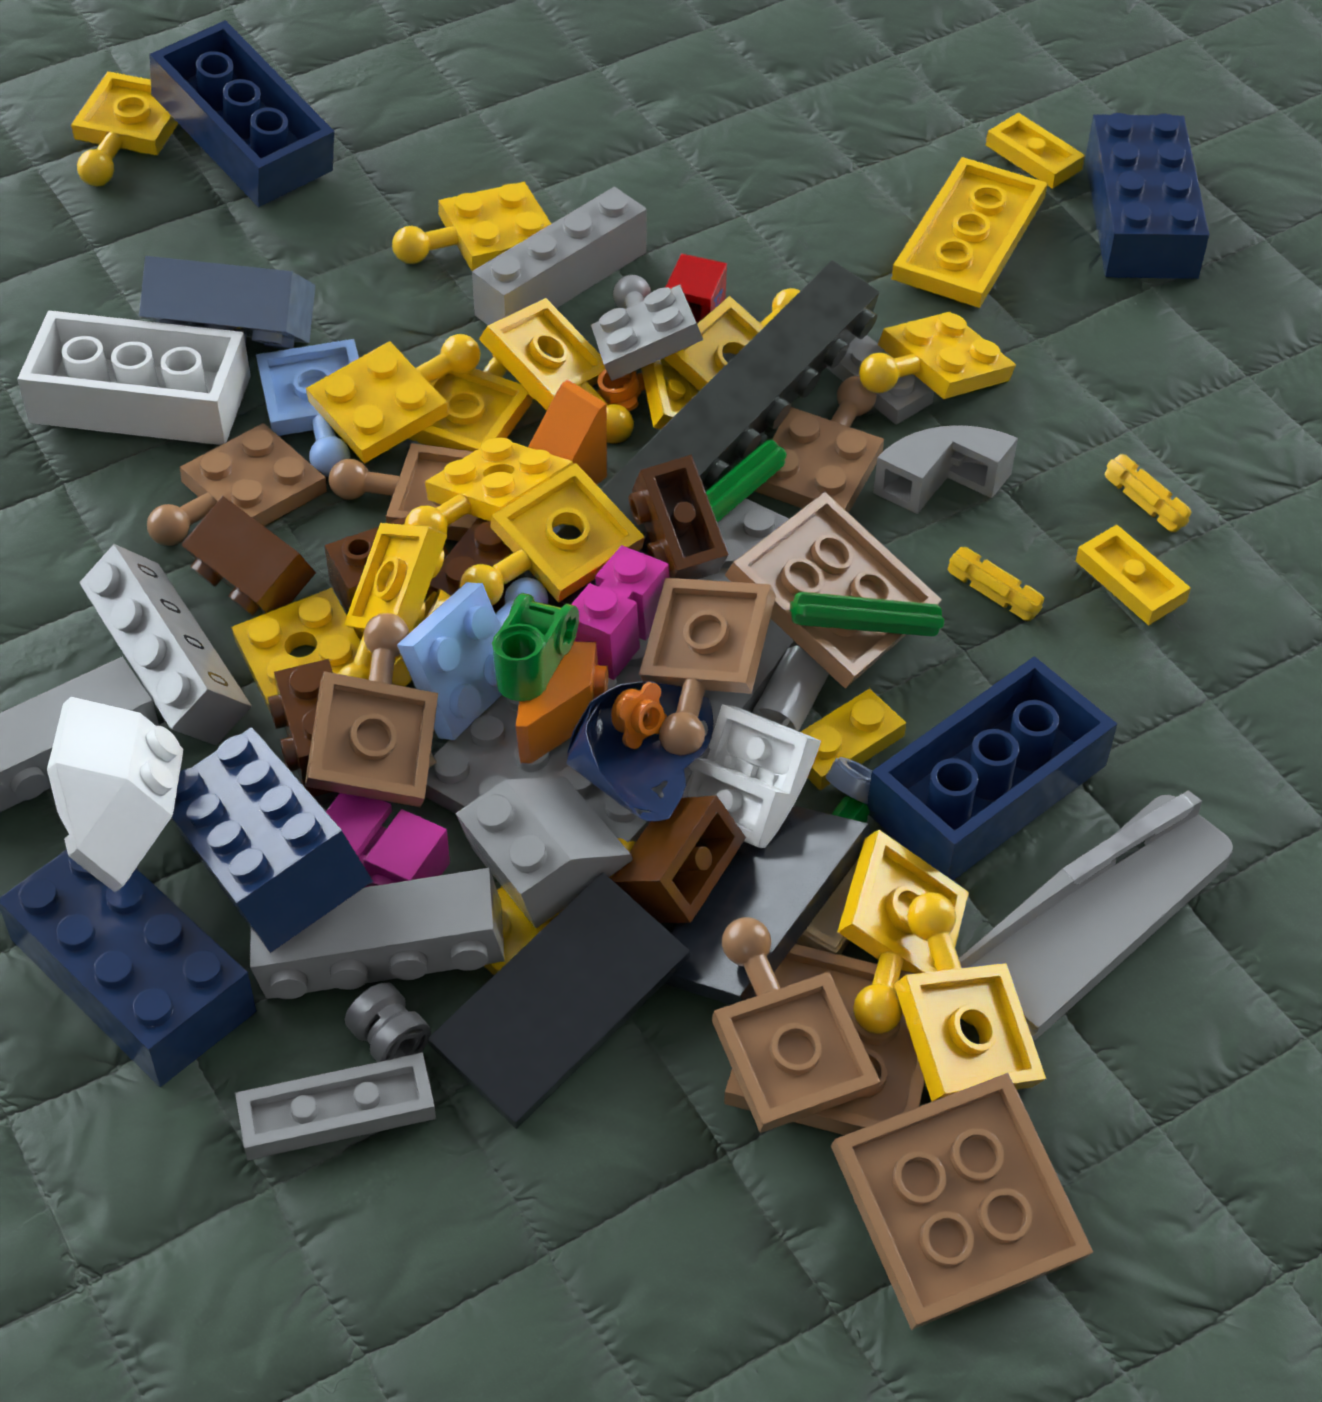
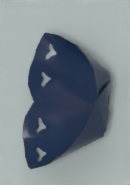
[567,681,714,822]

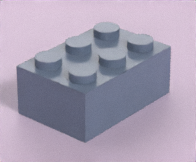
[139,256,316,349]

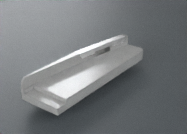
[959,790,1233,1042]

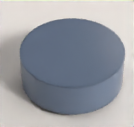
[826,757,872,804]

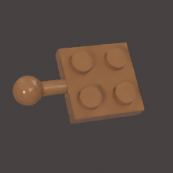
[755,376,884,513]
[147,423,327,546]
[329,443,478,541]
[639,578,776,755]
[305,613,438,807]
[712,917,880,1133]

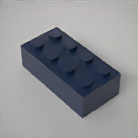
[150,20,335,207]
[1085,113,1210,279]
[867,656,1117,881]
[171,727,373,953]
[0,850,257,1088]

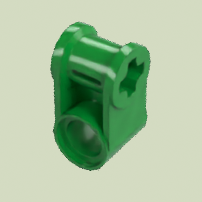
[492,593,579,701]

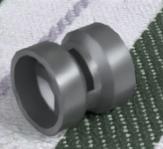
[345,983,431,1062]

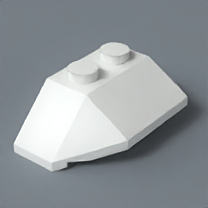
[47,697,183,892]

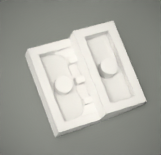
[682,704,821,848]

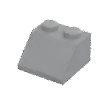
[456,776,633,929]

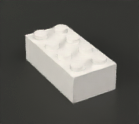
[17,310,251,445]

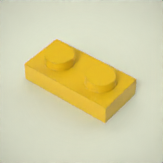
[986,113,1085,189]
[641,358,698,430]
[1075,524,1191,626]
[801,688,906,790]

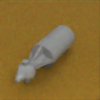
[752,646,829,732]

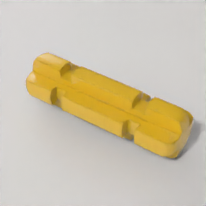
[1105,454,1192,532]
[948,547,1044,621]

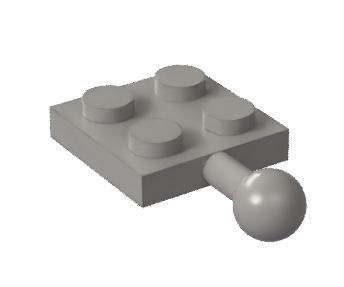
[591,275,703,381]

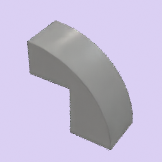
[873,426,1018,514]

